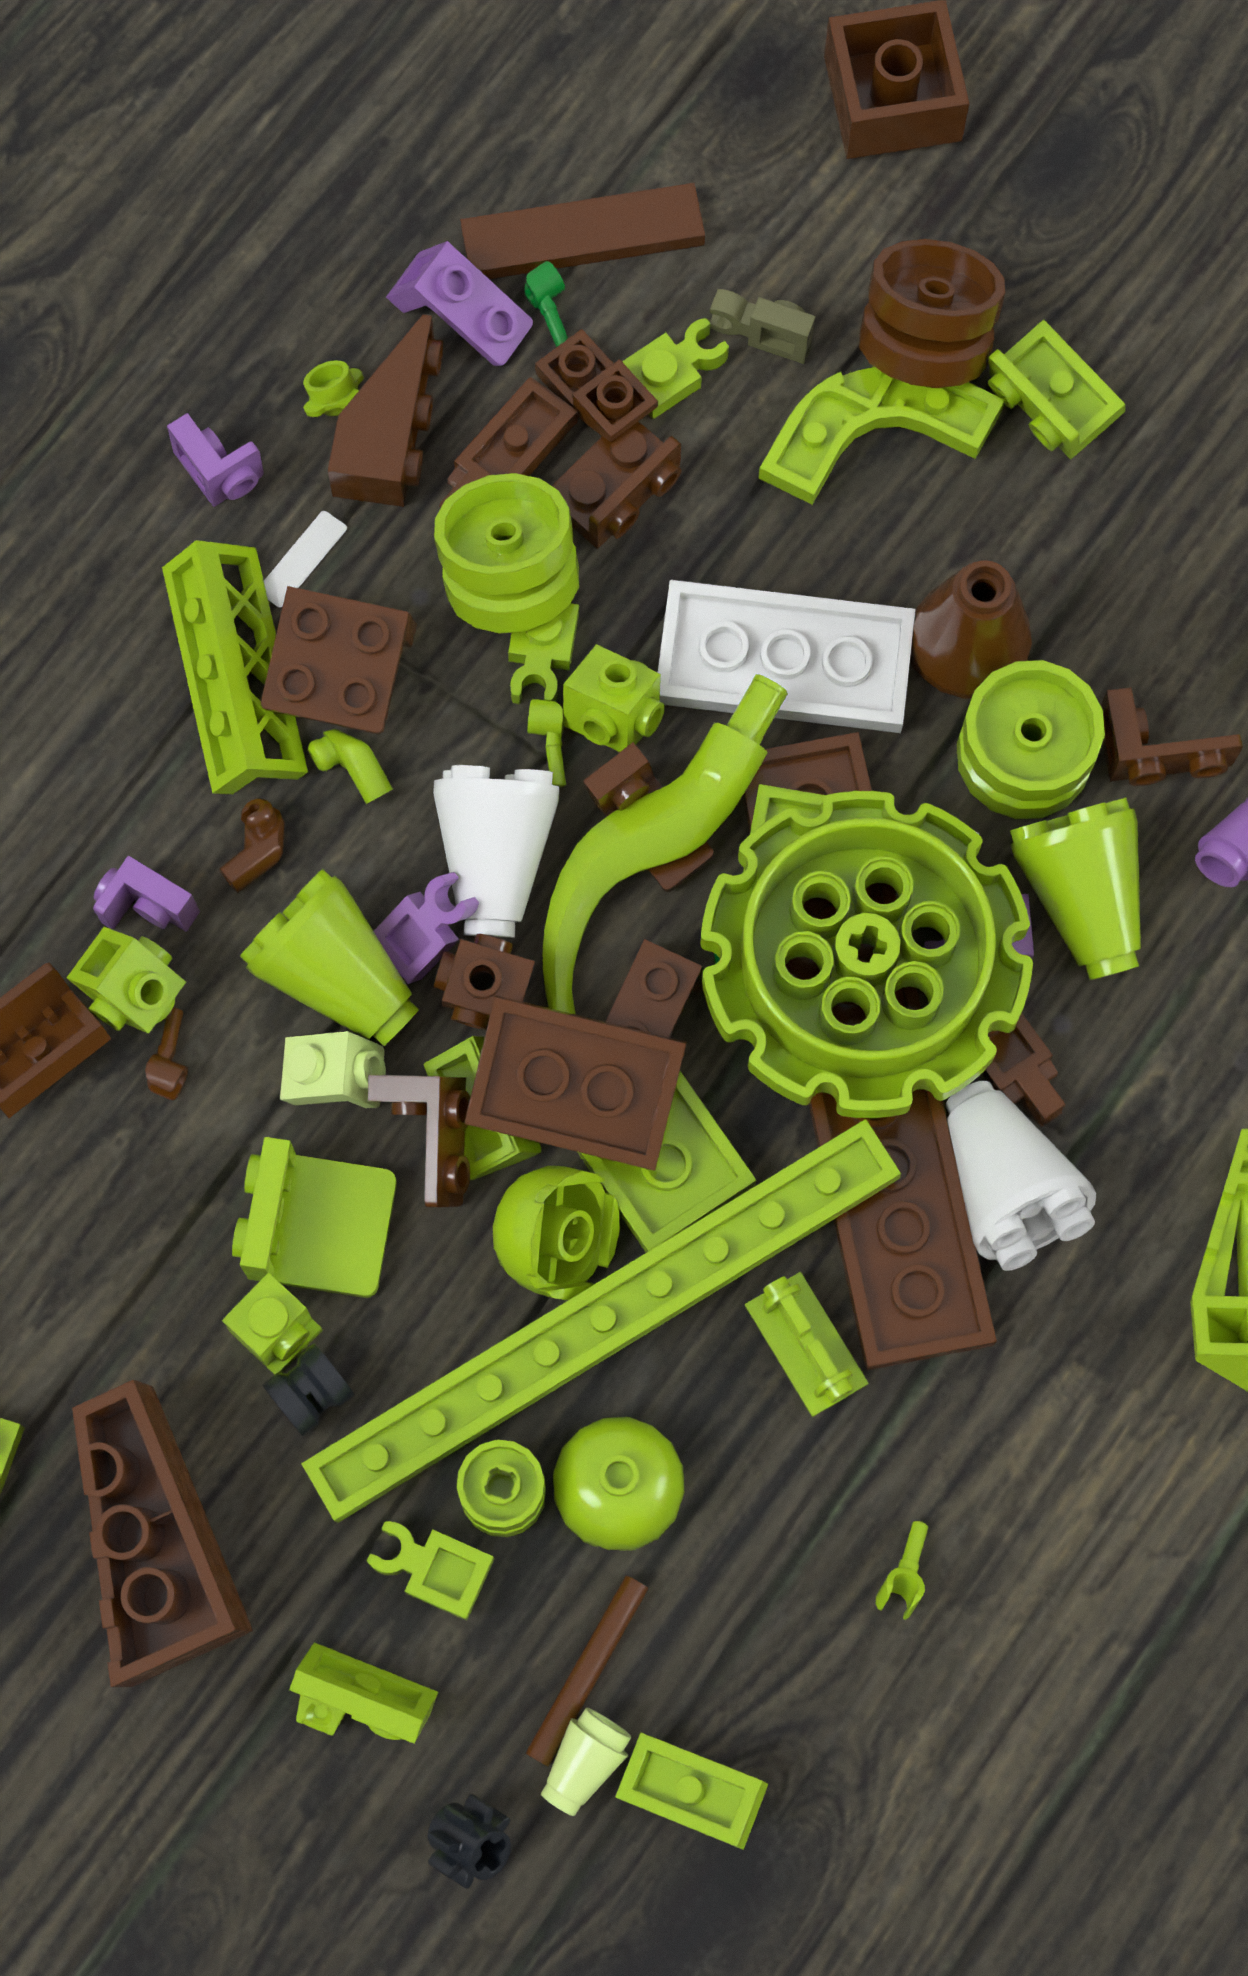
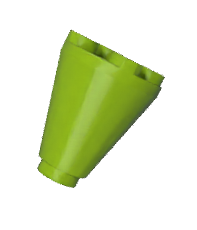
[1010,798,1141,980]
[240,869,419,1046]

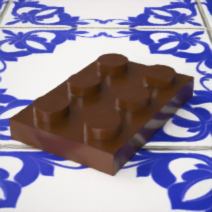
[464,995,687,1171]

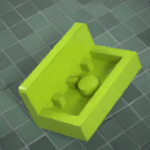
[988,319,1125,460]

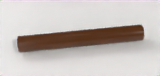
[525,1575,649,1767]

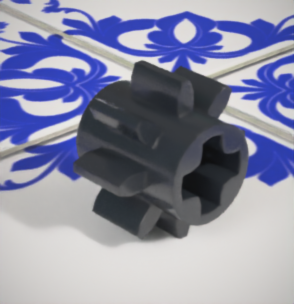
[427,1794,511,1889]

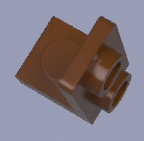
[1100,687,1243,786]
[583,742,714,892]
[605,939,705,1038]
[368,1075,471,1208]

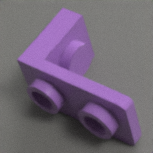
[386,241,533,367]

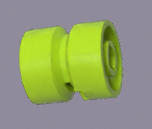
[457,1440,546,1537]

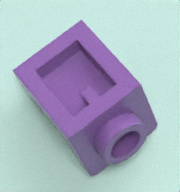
[167,413,264,507]
[93,856,200,932]

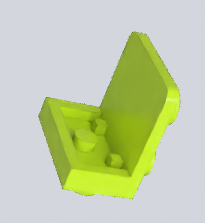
[232,1137,397,1298]

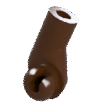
[219,798,285,893]

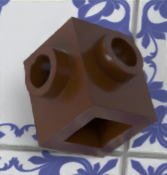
[433,933,535,1031]

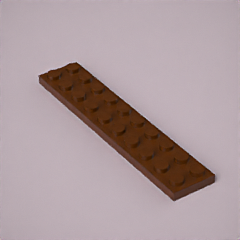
[742,732,997,1371]

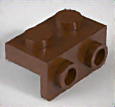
[0,963,111,1119]

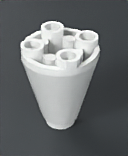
[433,765,559,938]
[945,1081,1096,1271]

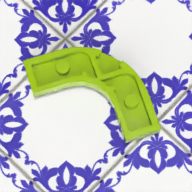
[759,367,1005,505]

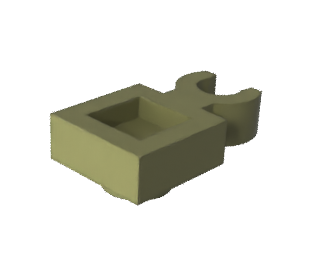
[710,289,816,364]

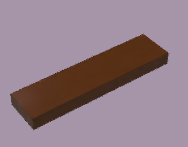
[460,183,705,279]

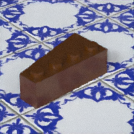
[72,1380,253,1688]

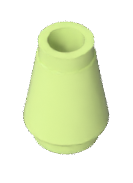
[541,1708,631,1816]

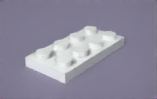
[658,580,915,733]

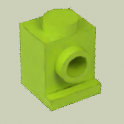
[222,1272,323,1375]

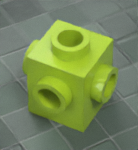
[563,644,664,752]
[66,927,186,1034]

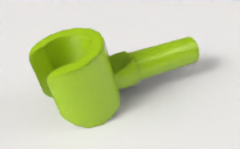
[527,699,566,788]
[876,1521,928,1620]

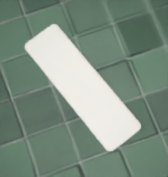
[264,511,347,607]

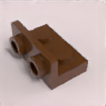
[552,422,682,549]

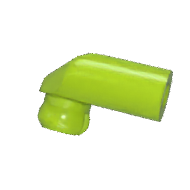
[308,729,393,804]

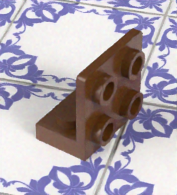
[261,586,417,734]

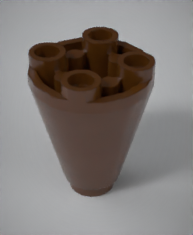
[910,560,1032,699]

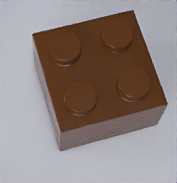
[824,0,970,159]

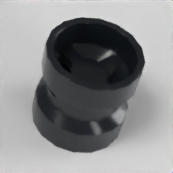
[262,1344,355,1437]

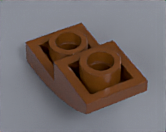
[535,329,658,442]

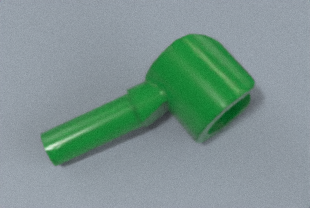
[524,261,568,347]

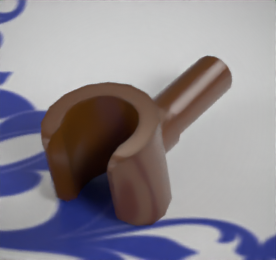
[145,1008,188,1101]

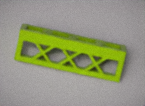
[162,540,308,795]

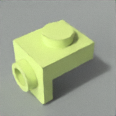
[280,1031,386,1108]

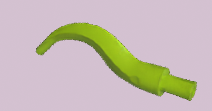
[543,674,788,1015]

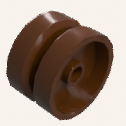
[859,239,1005,388]

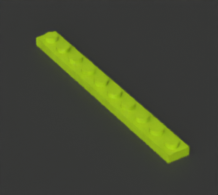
[301,1119,901,1523]

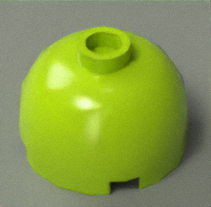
[493,1165,620,1300]
[553,1417,684,1551]

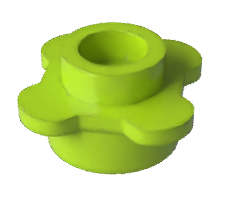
[303,360,364,417]

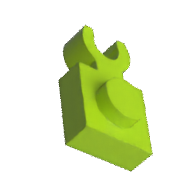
[622,318,729,420]
[508,604,579,704]
[367,1521,494,1621]

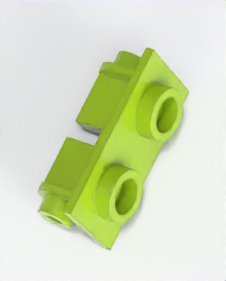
[745,1272,869,1417]

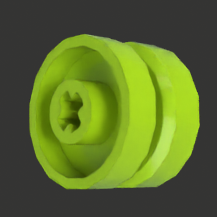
[434,473,579,633]
[957,660,1105,819]

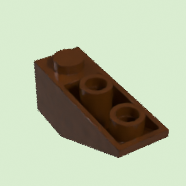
[328,314,443,507]

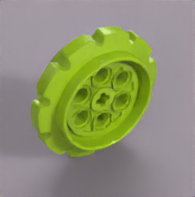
[700,791,1033,1118]

